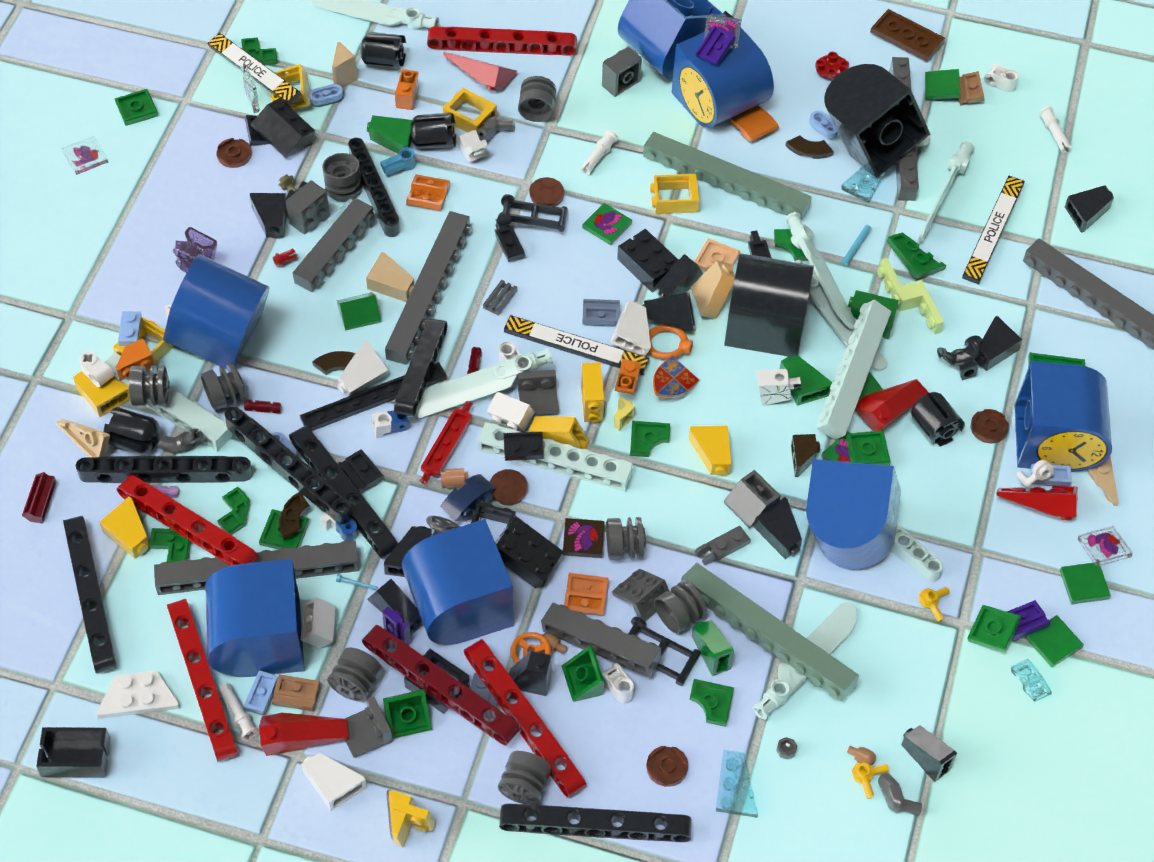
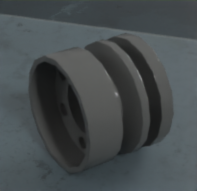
[518,76,557,122]
[322,153,362,201]
[200,363,246,411]
[129,365,170,406]
[606,516,646,560]
[654,580,707,634]
[327,647,382,702]
[497,750,552,805]

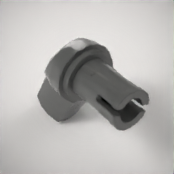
[477,116,513,141]
[158,428,203,453]
[878,773,922,816]

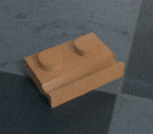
[959,71,985,106]
[272,674,320,711]

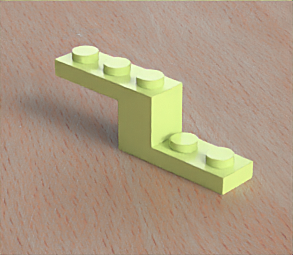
[877,258,944,335]

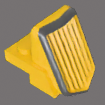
[386,789,436,848]

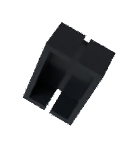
[617,228,679,293]
[495,516,564,588]
[36,727,111,778]

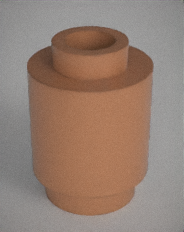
[441,468,468,489]

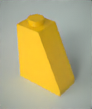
[73,371,130,418]
[529,416,589,449]
[688,425,731,476]
[99,497,149,559]

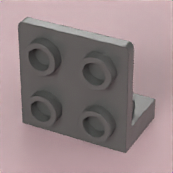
[518,370,559,416]
[612,569,670,621]
[344,696,392,758]

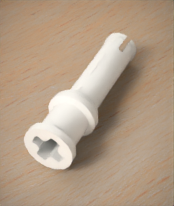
[1038,106,1072,154]
[580,130,619,175]
[218,683,259,742]

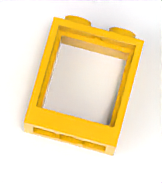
[271,64,311,110]
[442,88,497,133]
[650,174,699,214]
[113,317,174,372]
[581,362,604,423]

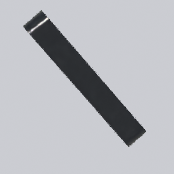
[348,137,400,237]
[394,318,448,417]

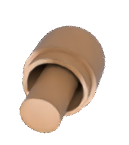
[539,633,567,654]
[847,745,876,766]

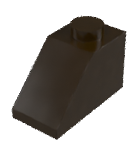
[791,434,820,477]

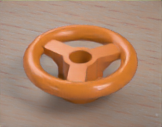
[510,632,551,663]

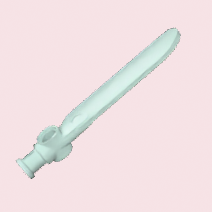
[312,0,439,30]
[918,141,975,240]
[785,212,856,330]
[795,260,888,371]
[414,347,553,419]
[752,602,857,720]

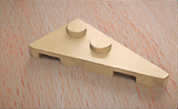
[1087,456,1119,506]

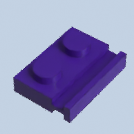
[695,26,736,66]
[1007,600,1050,641]
[382,607,411,646]

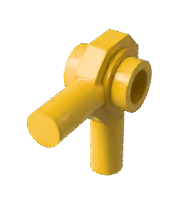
[918,587,950,622]
[851,762,889,799]

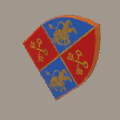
[653,355,699,398]

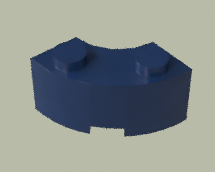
[440,474,496,521]

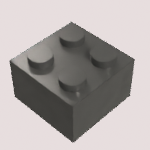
[601,46,642,97]
[286,180,329,235]

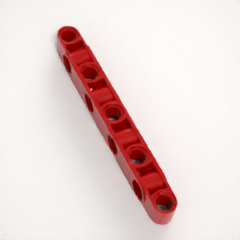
[427,26,577,55]
[116,475,259,566]
[166,598,238,762]
[463,639,586,798]

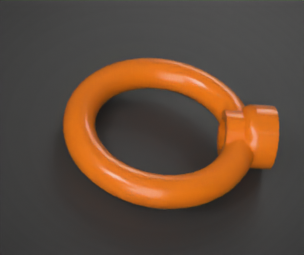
[648,324,693,360]

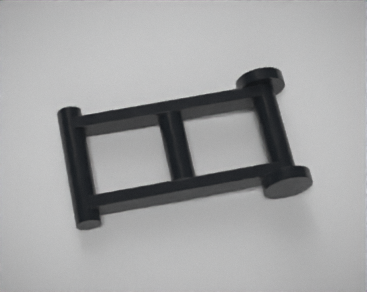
[497,194,568,232]
[628,617,701,686]

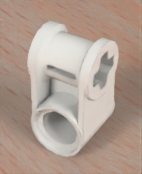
[984,64,1019,92]
[498,341,528,368]
[79,351,115,387]
[601,662,634,704]

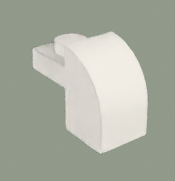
[456,130,488,162]

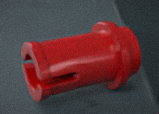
[272,248,297,267]

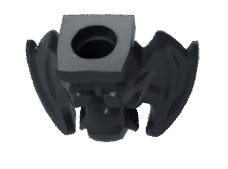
[937,335,983,381]

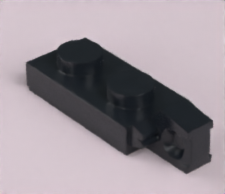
[494,219,525,262]
[748,230,772,258]

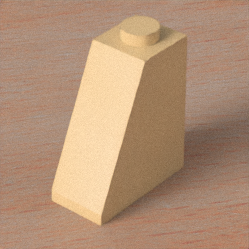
[366,251,414,302]
[690,261,735,319]

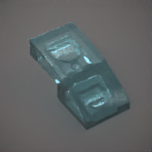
[1011,658,1052,702]

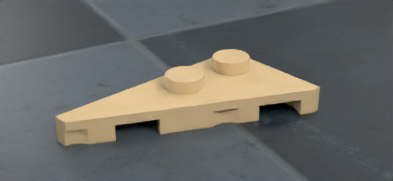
[56,419,110,457]

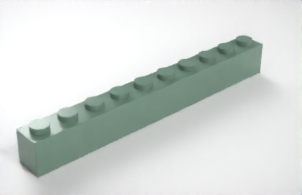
[643,131,812,221]
[681,562,859,702]

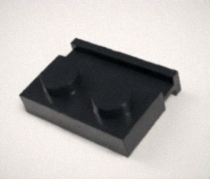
[503,431,544,461]
[338,449,384,493]

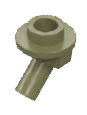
[278,174,296,191]

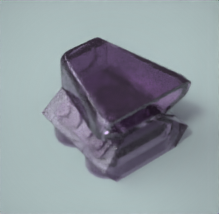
[173,227,218,273]

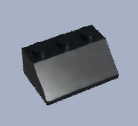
[251,98,315,158]

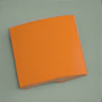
[730,106,779,142]
[406,174,450,211]
[564,573,608,616]

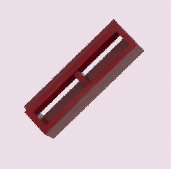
[22,472,56,524]

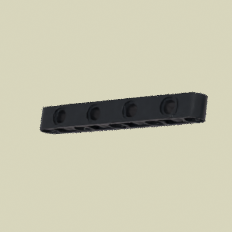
[224,406,352,524]
[289,425,398,559]
[75,456,253,483]
[63,515,117,674]
[499,804,692,842]

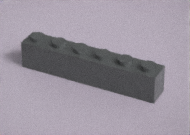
[292,198,375,292]
[541,603,662,678]

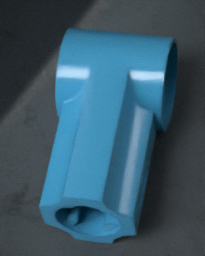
[380,147,416,176]

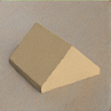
[332,42,357,88]

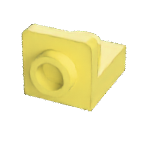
[614,397,635,431]

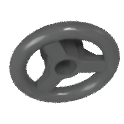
[426,515,460,535]

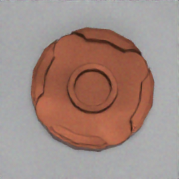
[216,138,252,168]
[529,177,564,206]
[970,409,1009,444]
[490,469,528,505]
[646,746,688,787]

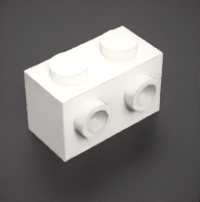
[487,392,535,431]
[301,597,335,649]

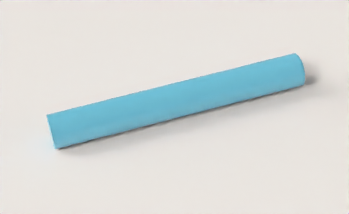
[841,225,871,266]

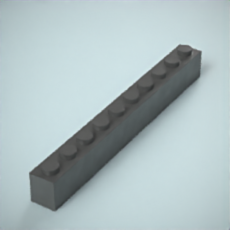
[889,57,919,201]
[385,211,472,365]
[1023,238,1154,350]
[154,540,359,595]

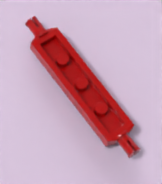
[419,401,473,485]

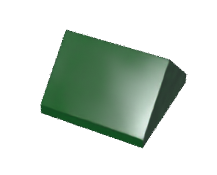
[336,292,381,331]
[561,645,604,702]
[383,689,432,739]

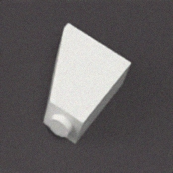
[610,299,651,356]
[338,340,388,397]
[301,753,367,811]

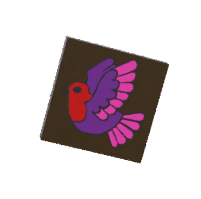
[562,518,605,558]

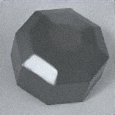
[776,737,797,760]

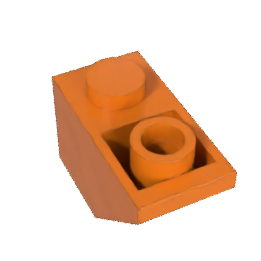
[395,69,419,110]
[116,338,155,381]
[614,359,641,395]

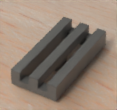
[483,279,517,316]

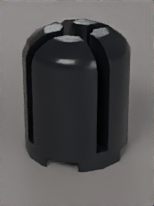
[360,32,406,69]
[410,112,457,150]
[911,391,965,447]
[103,407,160,455]

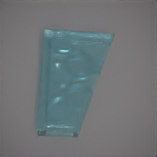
[841,166,888,203]
[715,750,759,818]

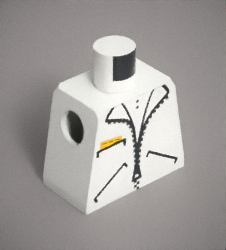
[756,369,801,406]

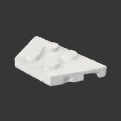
[96,671,179,719]

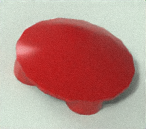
[815,51,849,79]

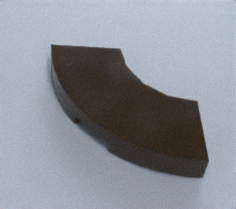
[785,135,834,159]
[312,351,356,375]
[279,492,310,541]

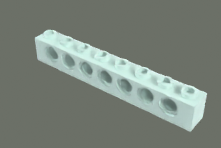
[478,422,633,492]

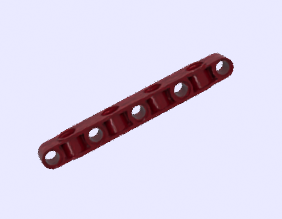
[362,625,520,746]

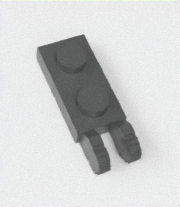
[695,525,751,565]

